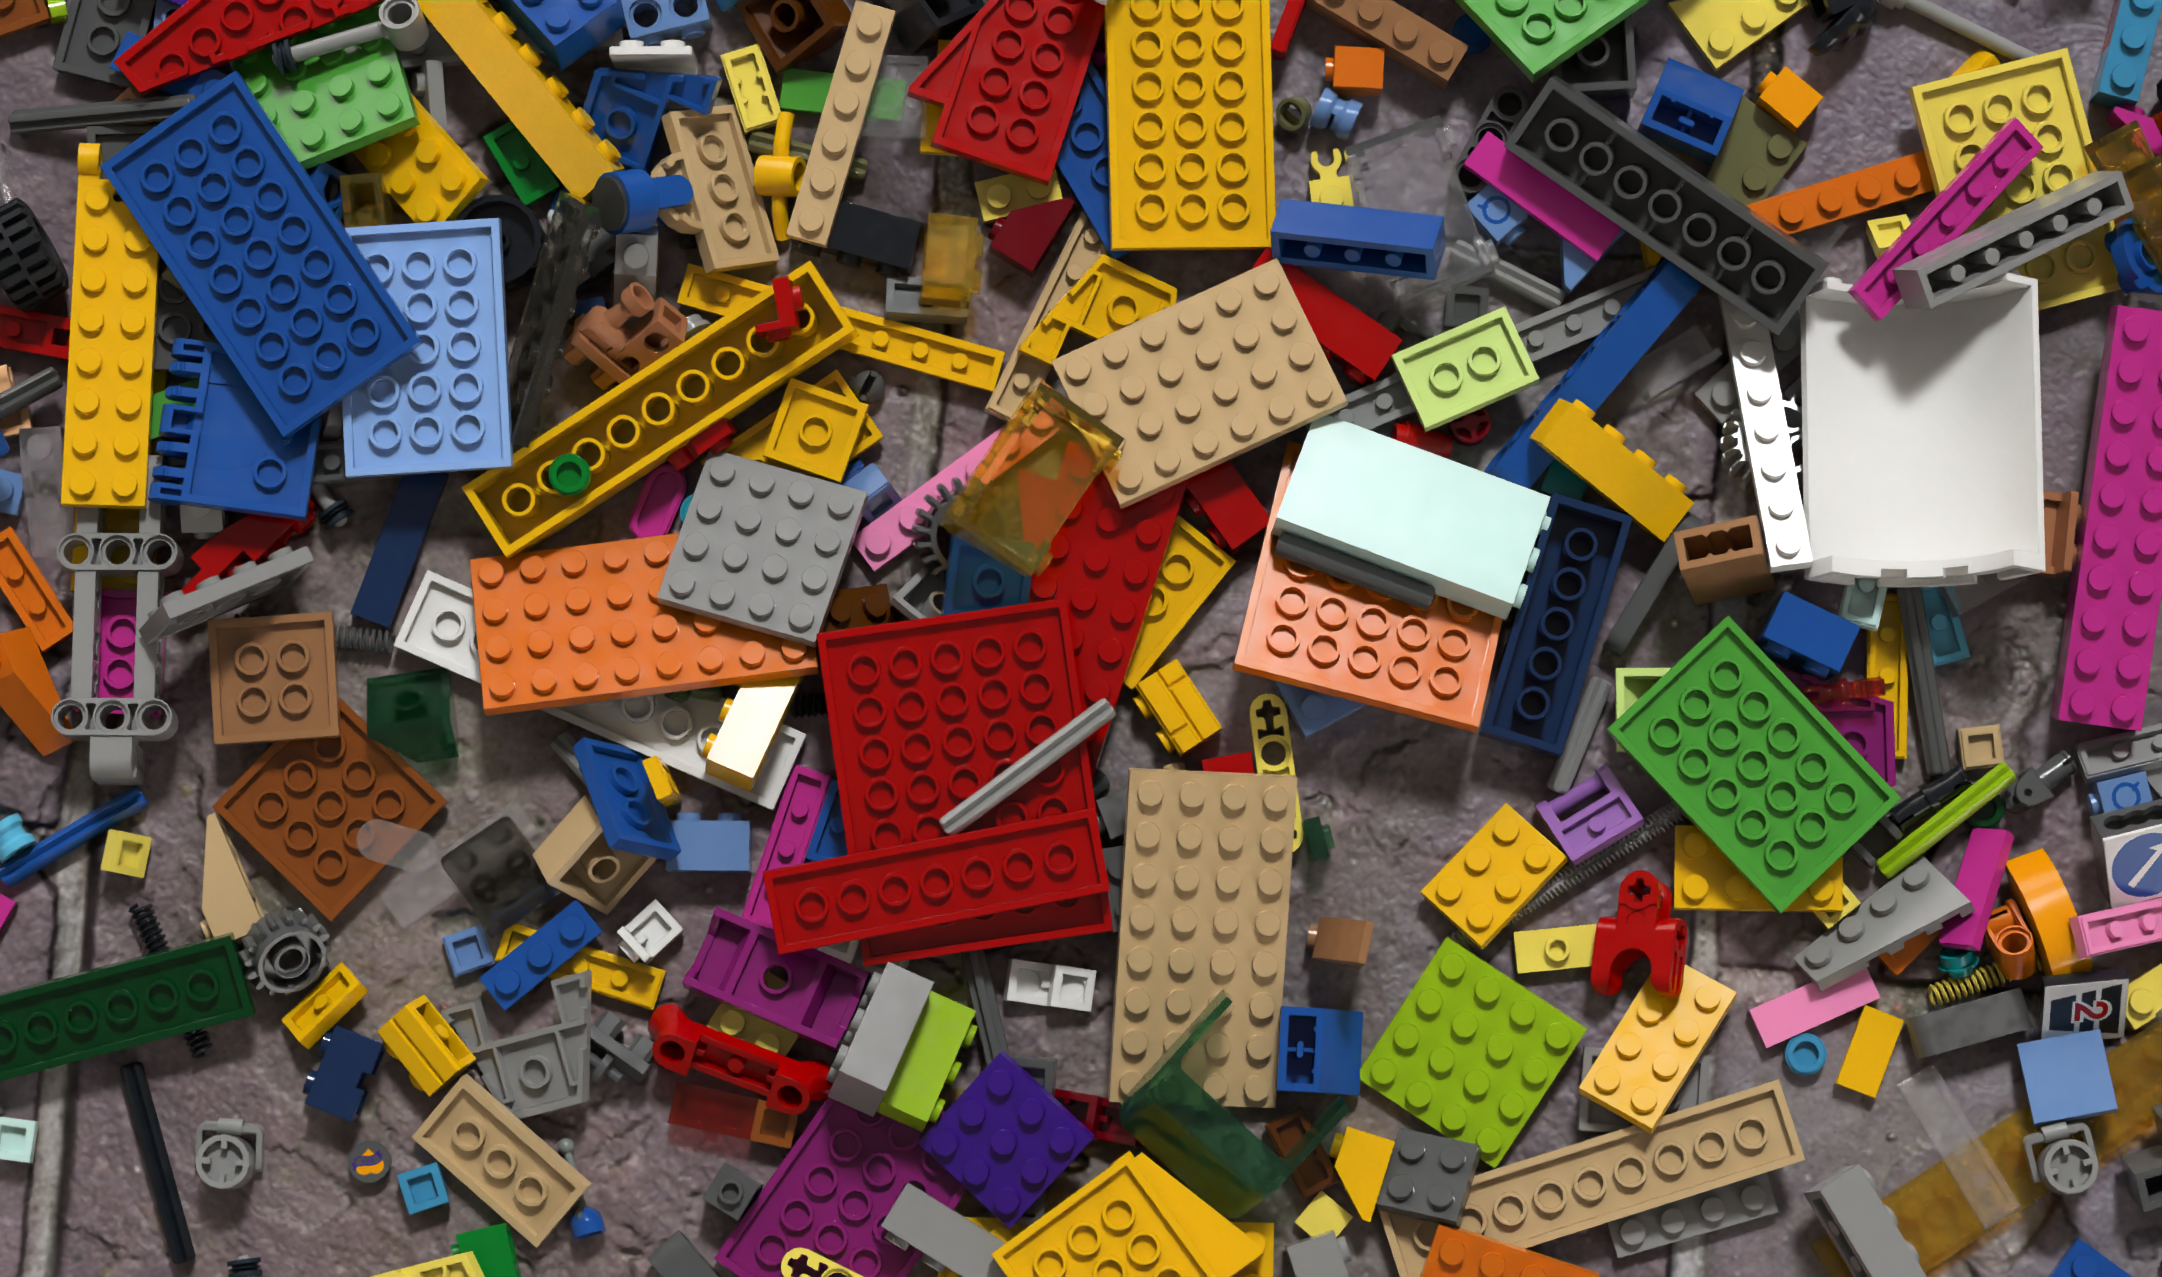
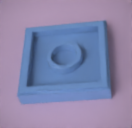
[2017,1029,2118,1127]

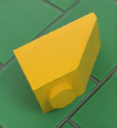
[1328,1126,1395,1222]

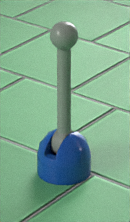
[558,1138,606,1240]

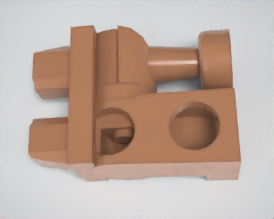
[562,282,688,390]

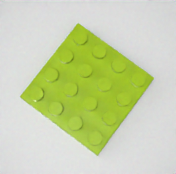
[1360,936,1587,1169]

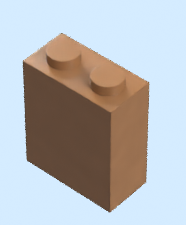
[1674,515,1778,606]

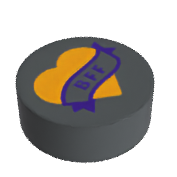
[348,1141,392,1183]

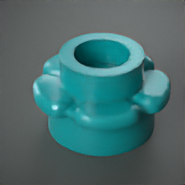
[1938,947,1979,979]

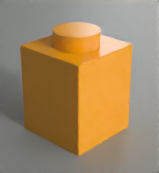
[1755,66,1823,133]

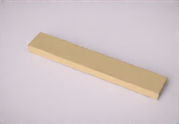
[985,211,1107,429]

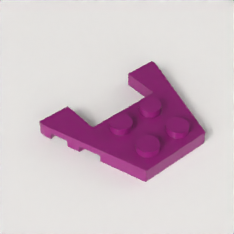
[1776,665,1896,787]

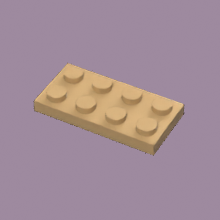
[412,1073,592,1248]

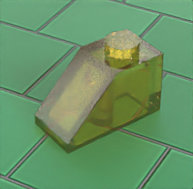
[339,172,394,228]

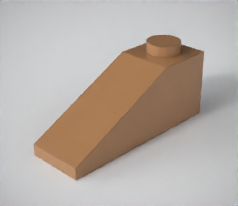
[1305,916,1374,969]

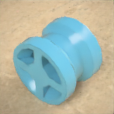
[0,813,37,864]

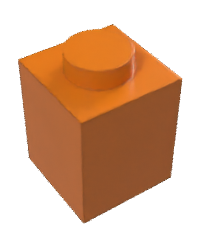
[1324,46,1385,97]

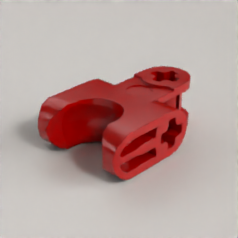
[1590,870,1688,997]

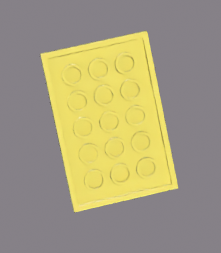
[1908,48,2121,311]

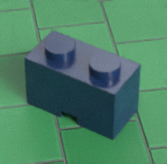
[302,1025,385,1122]

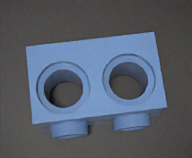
[621,0,713,46]

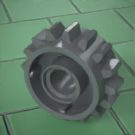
[238,908,332,996]

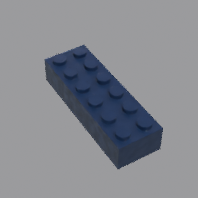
[1478,493,1633,759]

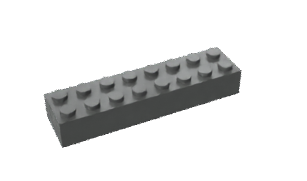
[1504,75,1830,336]

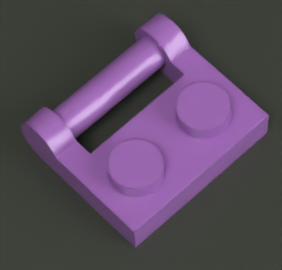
[1534,764,1645,867]

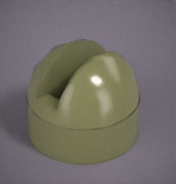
[1276,96,1312,131]

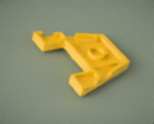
[1017,254,1177,367]

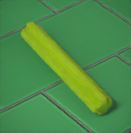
[1876,762,2016,879]

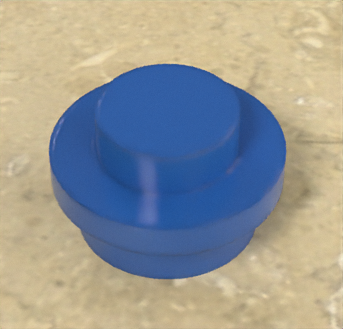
[1452,14,1492,54]

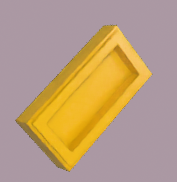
[1834,1005,1904,1098]

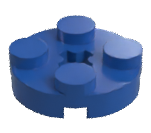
[2104,215,2162,298]

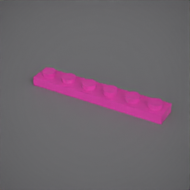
[1847,117,2043,321]

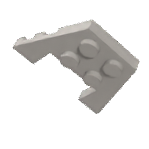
[441,970,592,1119]

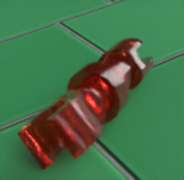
[1802,677,1886,705]

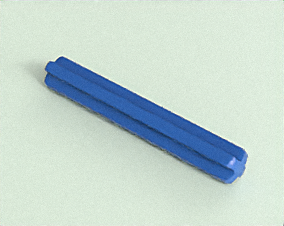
[0,787,148,887]

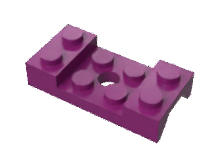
[682,907,870,1054]

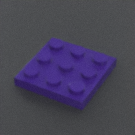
[918,1050,1095,1229]

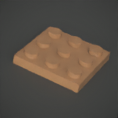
[207,611,341,746]

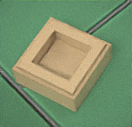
[1956,724,2004,771]

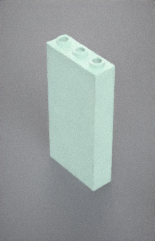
[1271,415,1552,620]

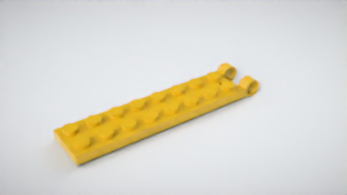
[61,143,160,510]

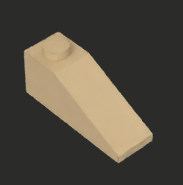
[200,813,265,944]

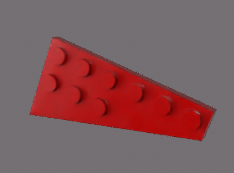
[113,0,385,96]

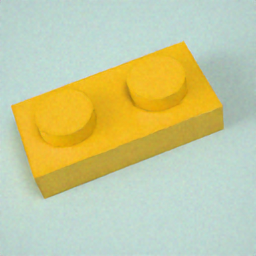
[281,961,369,1050]

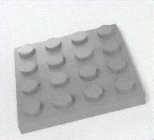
[657,450,869,648]

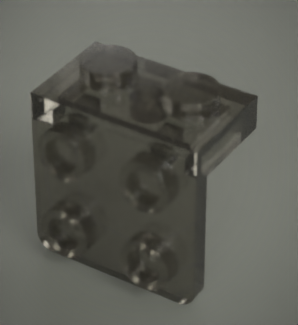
[440,816,562,939]

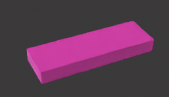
[1938,828,2015,951]

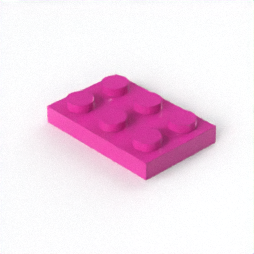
[75,589,169,717]

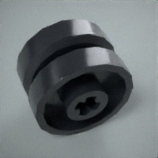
[456,194,548,293]

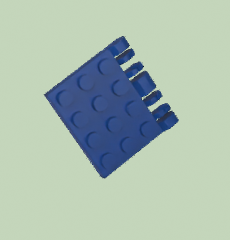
[148,338,323,521]

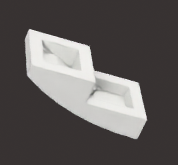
[1003,959,1096,1012]

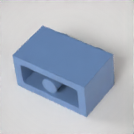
[665,813,752,873]

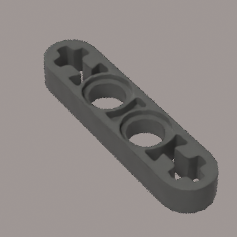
[1602,511,1703,657]

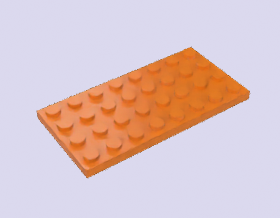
[470,533,819,716]

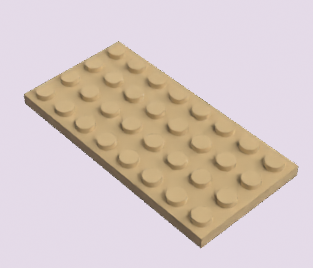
[1108,768,1297,1108]

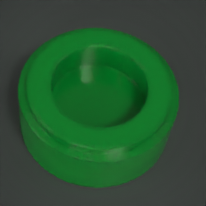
[548,453,592,496]

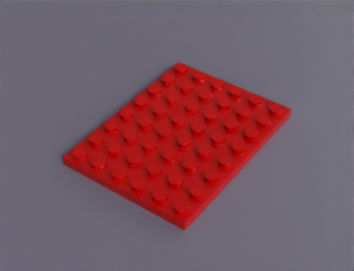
[816,598,1113,966]

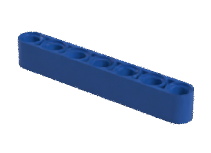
[1484,259,1701,489]

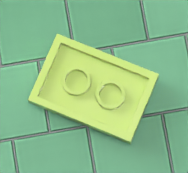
[1392,306,1540,432]

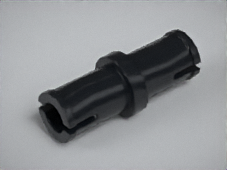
[1888,764,1972,832]

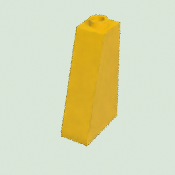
[1110,1151,1264,1277]

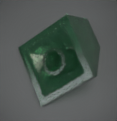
[367,668,459,763]

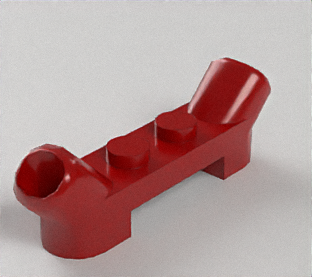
[648,1003,833,1115]

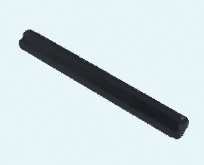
[119,1061,196,1265]

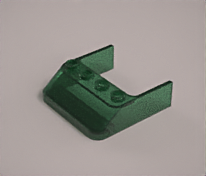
[1118,990,1351,1218]

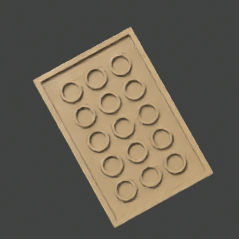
[1051,258,1348,509]

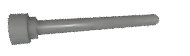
[1878,0,2038,61]

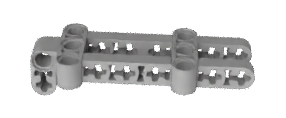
[51,455,184,785]

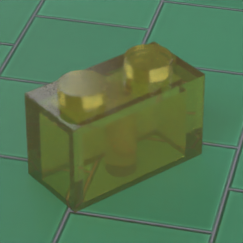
[919,212,984,309]

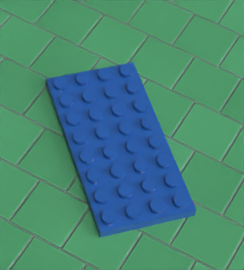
[100,70,423,439]

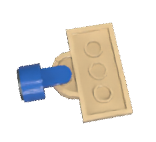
[592,104,780,274]

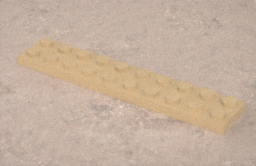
[1378,1079,1805,1277]

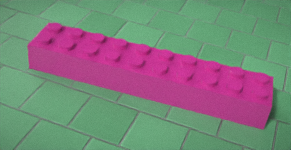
[2050,305,2162,731]

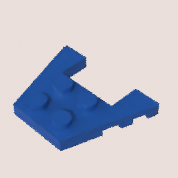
[583,67,723,228]

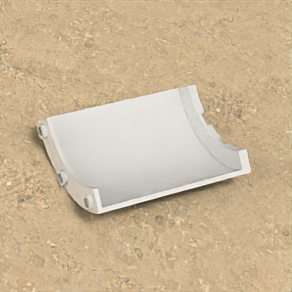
[1800,269,2046,588]

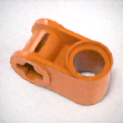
[1982,898,2037,980]

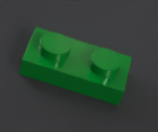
[483,121,562,208]

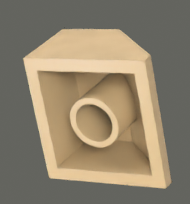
[532,794,657,915]

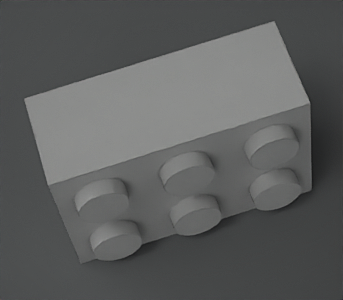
[826,962,934,1117]

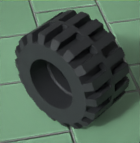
[0,197,69,312]

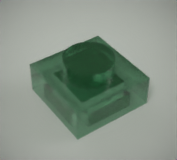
[1302,816,1335,863]

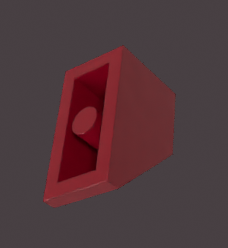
[987,197,1075,278]

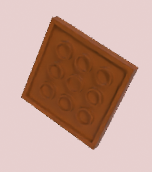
[212,697,449,922]

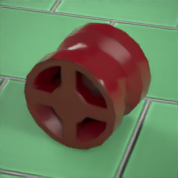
[1448,407,1491,447]

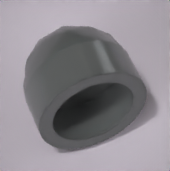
[852,370,886,405]

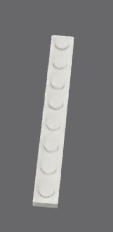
[1718,295,1813,573]

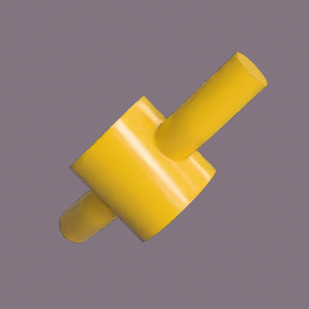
[753,111,806,241]

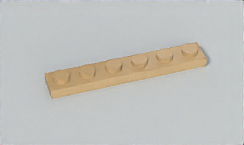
[786,0,896,248]

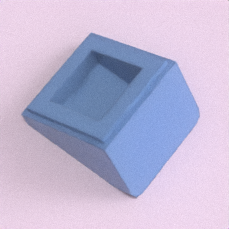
[843,463,902,524]

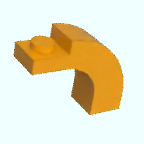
[2005,848,2093,976]

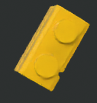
[1133,659,1222,758]
[377,994,476,1097]

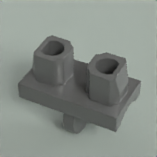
[590,1011,654,1085]

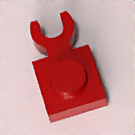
[667,418,739,472]

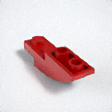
[181,500,319,595]

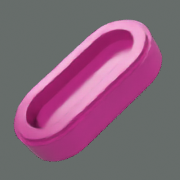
[629,464,688,538]

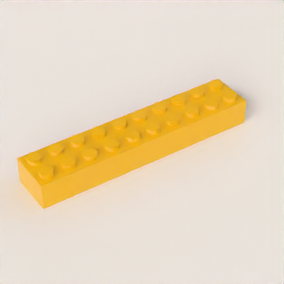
[461,261,859,559]

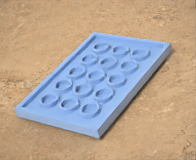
[342,218,514,478]

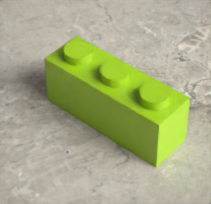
[876,991,978,1132]

